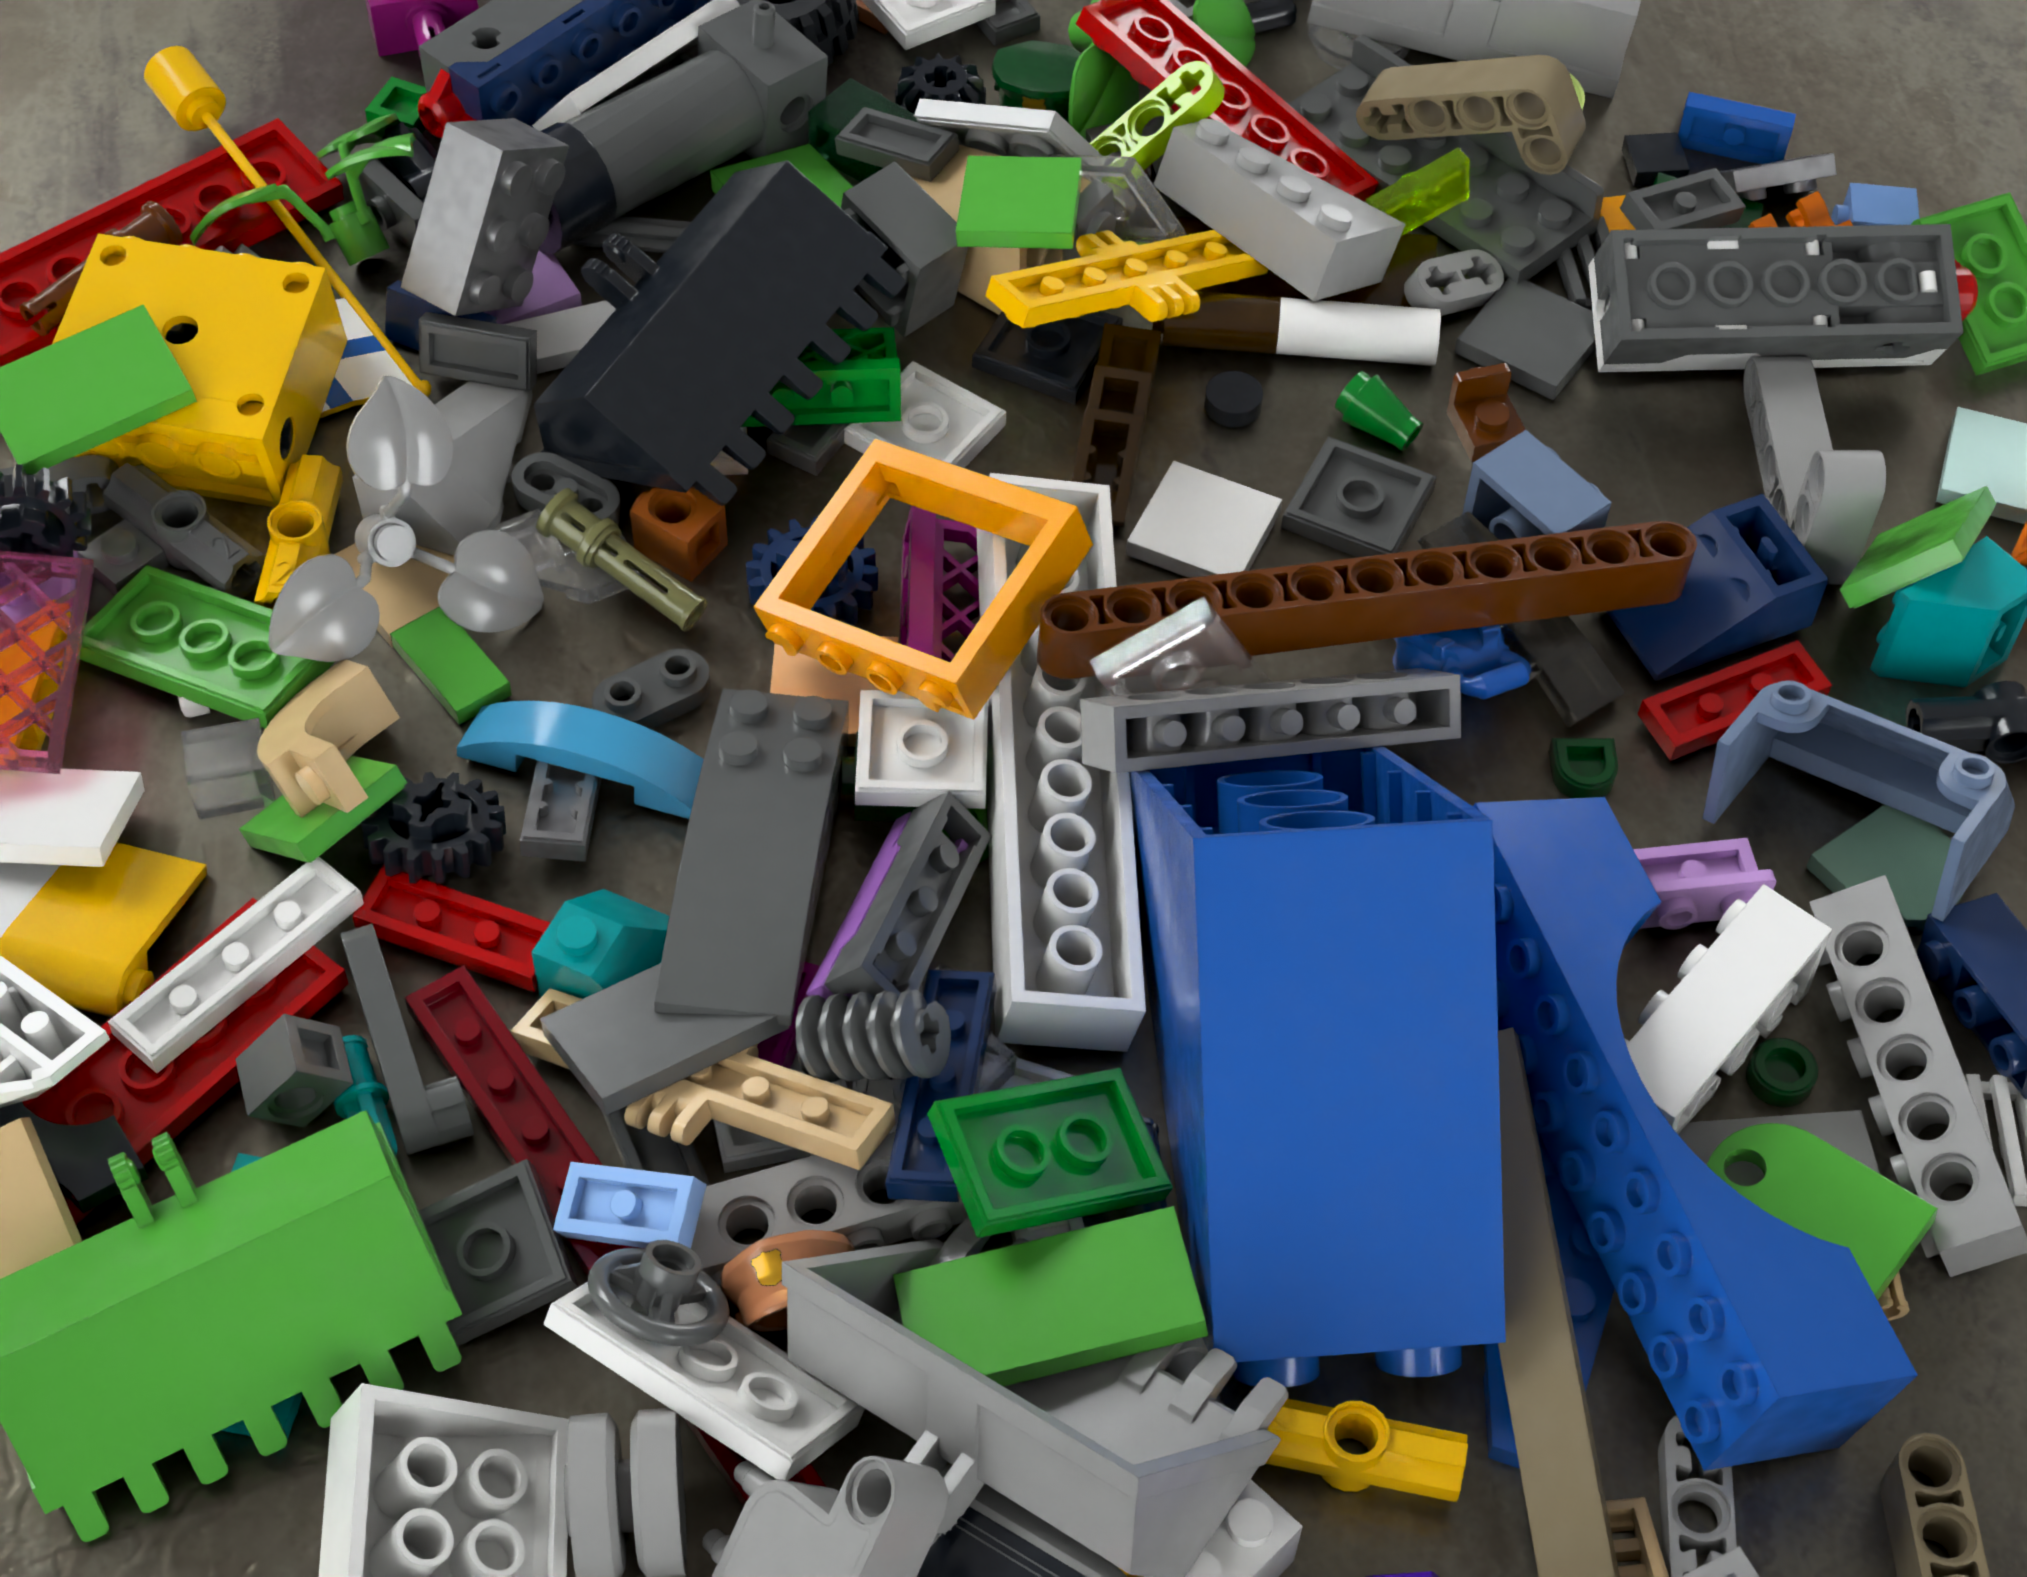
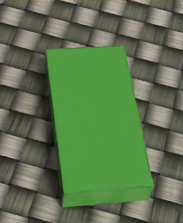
[390,607,512,725]

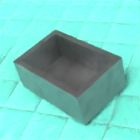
[401,118,569,316]

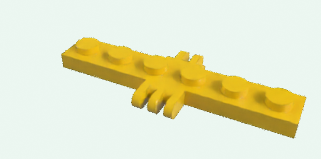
[985,230,1268,328]

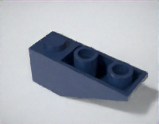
[1917,893,2027,1100]

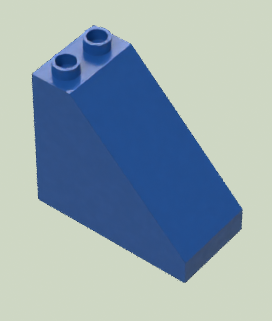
[1129,746,1506,1387]

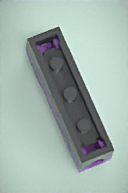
[806,791,992,1000]

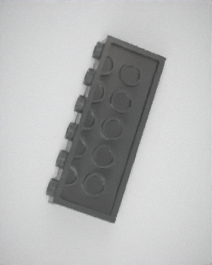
[1289,35,1604,284]

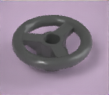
[588,1240,729,1346]

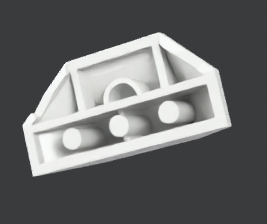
[0,955,110,1108]

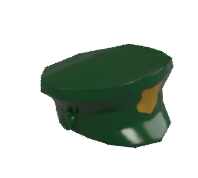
[991,40,1081,123]

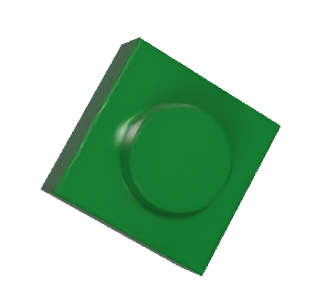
[365,76,426,133]

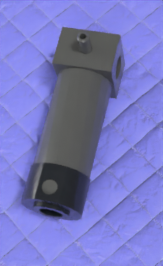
[539,0,828,254]

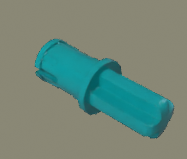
[334,1035,398,1156]

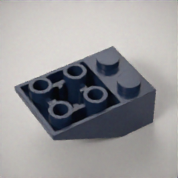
[1606,494,1829,681]

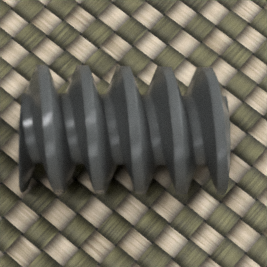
[796,989,951,1083]

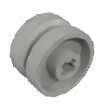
[564,1408,687,1577]

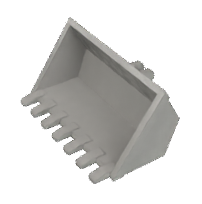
[782,1217,1289,1577]

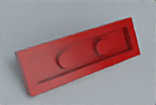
[1637,640,1832,761]
[352,865,551,992]

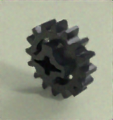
[0,464,91,577]
[362,772,506,884]

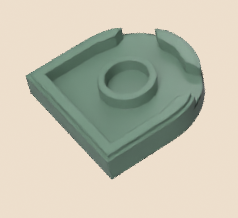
[1806,805,1964,931]

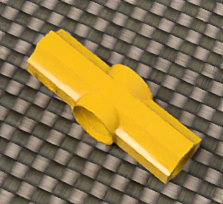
[254,454,343,609]
[1250,1391,1468,1502]

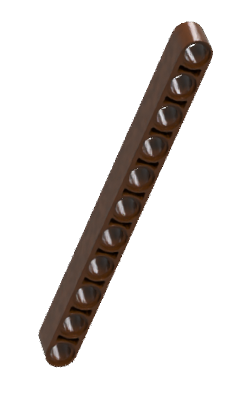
[1037,521,1697,679]

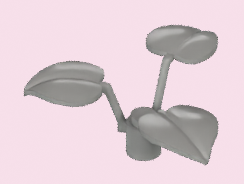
[268,376,544,662]

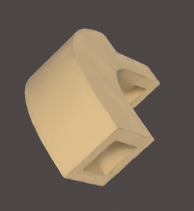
[257,659,400,818]

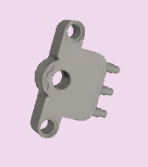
[702,1456,948,1577]

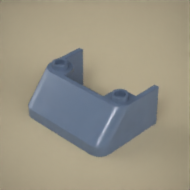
[1702,681,2015,921]

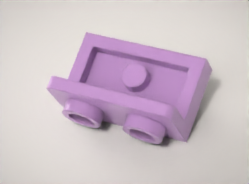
[1633,838,1776,930]

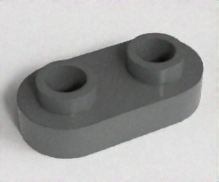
[512,452,622,532]
[592,649,711,730]

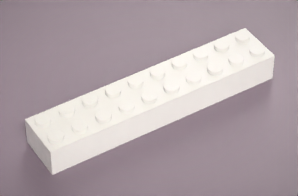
[976,473,1146,1052]

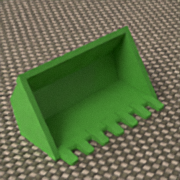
[0,1110,462,1542]

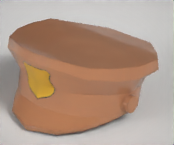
[720,1230,855,1332]

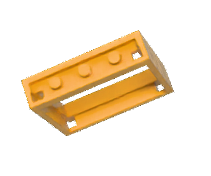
[753,439,1093,720]

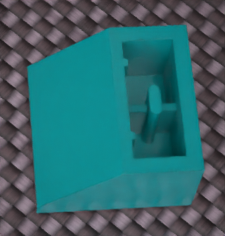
[1870,536,2027,687]

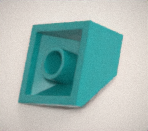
[531,889,670,999]

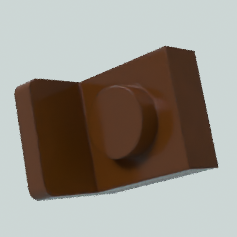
[1446,363,1526,462]

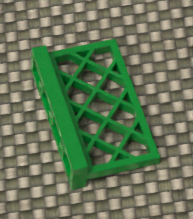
[741,327,902,427]

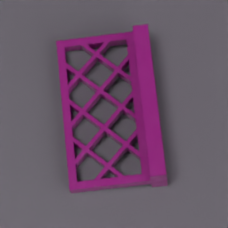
[899,505,980,662]

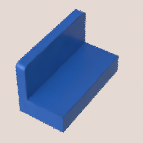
[1678,92,1796,164]

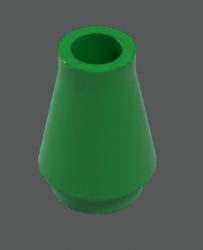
[1335,371,1424,452]

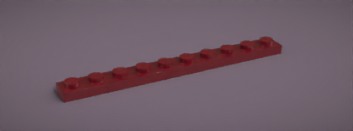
[404,965,827,1507]

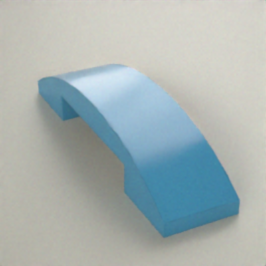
[456,701,704,819]

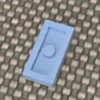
[553,1162,707,1249]

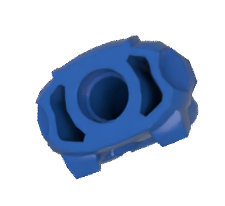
[1393,625,1531,700]

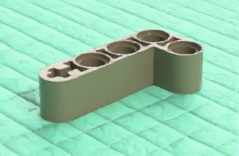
[1356,55,1586,175]

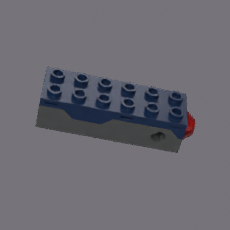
[418,0,712,139]

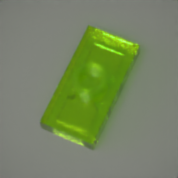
[1366,148,1470,237]

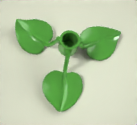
[1068,0,1255,140]
[190,113,416,266]

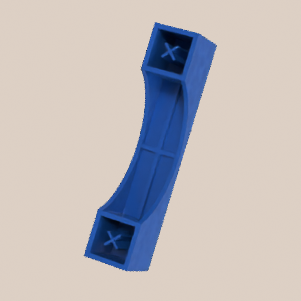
[1473,797,1918,1471]

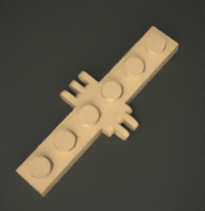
[511,988,896,1170]

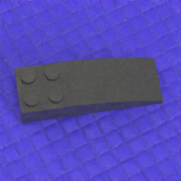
[654,688,849,1026]

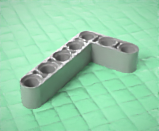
[1743,356,1886,585]

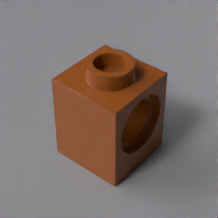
[630,487,728,582]

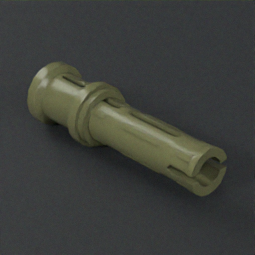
[536,488,708,632]

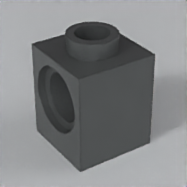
[235,1014,353,1128]

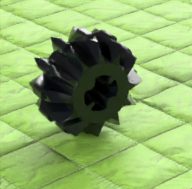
[895,53,986,123]

